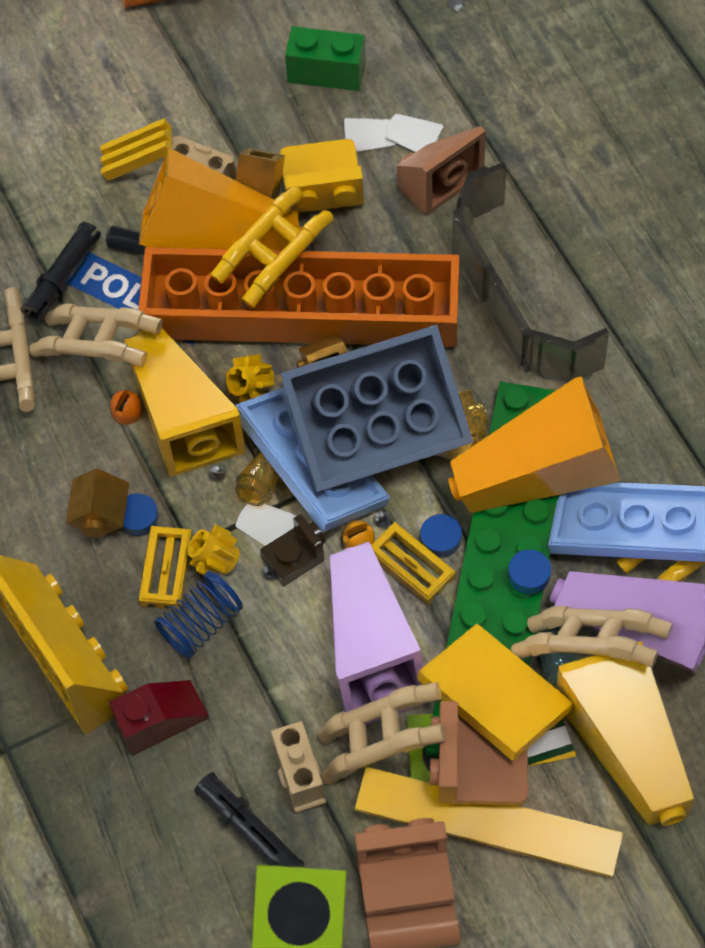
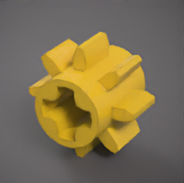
[225,354,275,403]
[188,524,240,578]

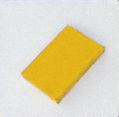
[417,624,573,761]

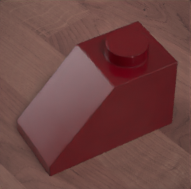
[108,680,209,756]

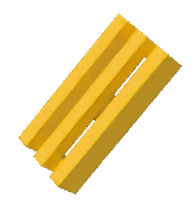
[100,118,173,181]
[371,522,456,606]
[139,526,193,610]

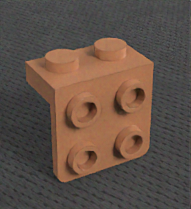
[430,701,528,805]

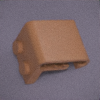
[355,818,461,948]

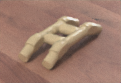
[0,287,35,412]
[29,304,163,367]
[511,605,673,668]
[318,682,446,785]

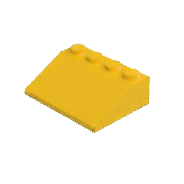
[0,555,129,735]

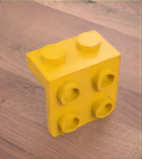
[280,139,364,213]

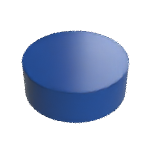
[121,493,159,536]
[420,514,462,557]
[508,550,551,594]

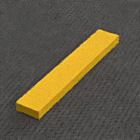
[355,767,623,878]

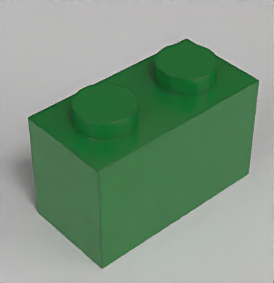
[285,26,366,91]

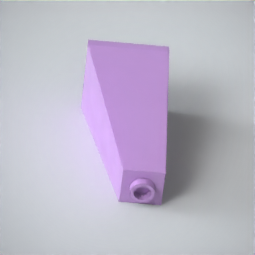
[330,542,429,725]
[550,571,705,675]

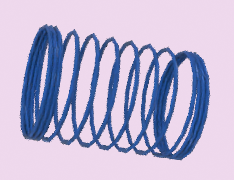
[154,571,243,659]

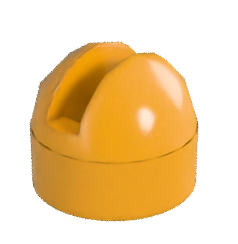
[342,520,375,549]

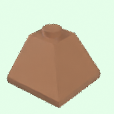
[397,126,486,216]

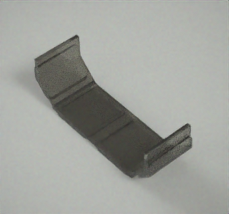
[452,162,609,385]

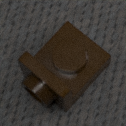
[260,514,326,587]

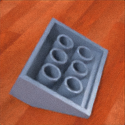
[276,325,474,492]

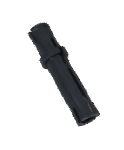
[21,222,101,323]
[194,772,305,867]

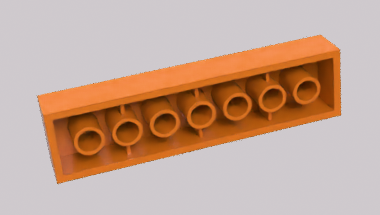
[138,247,459,347]

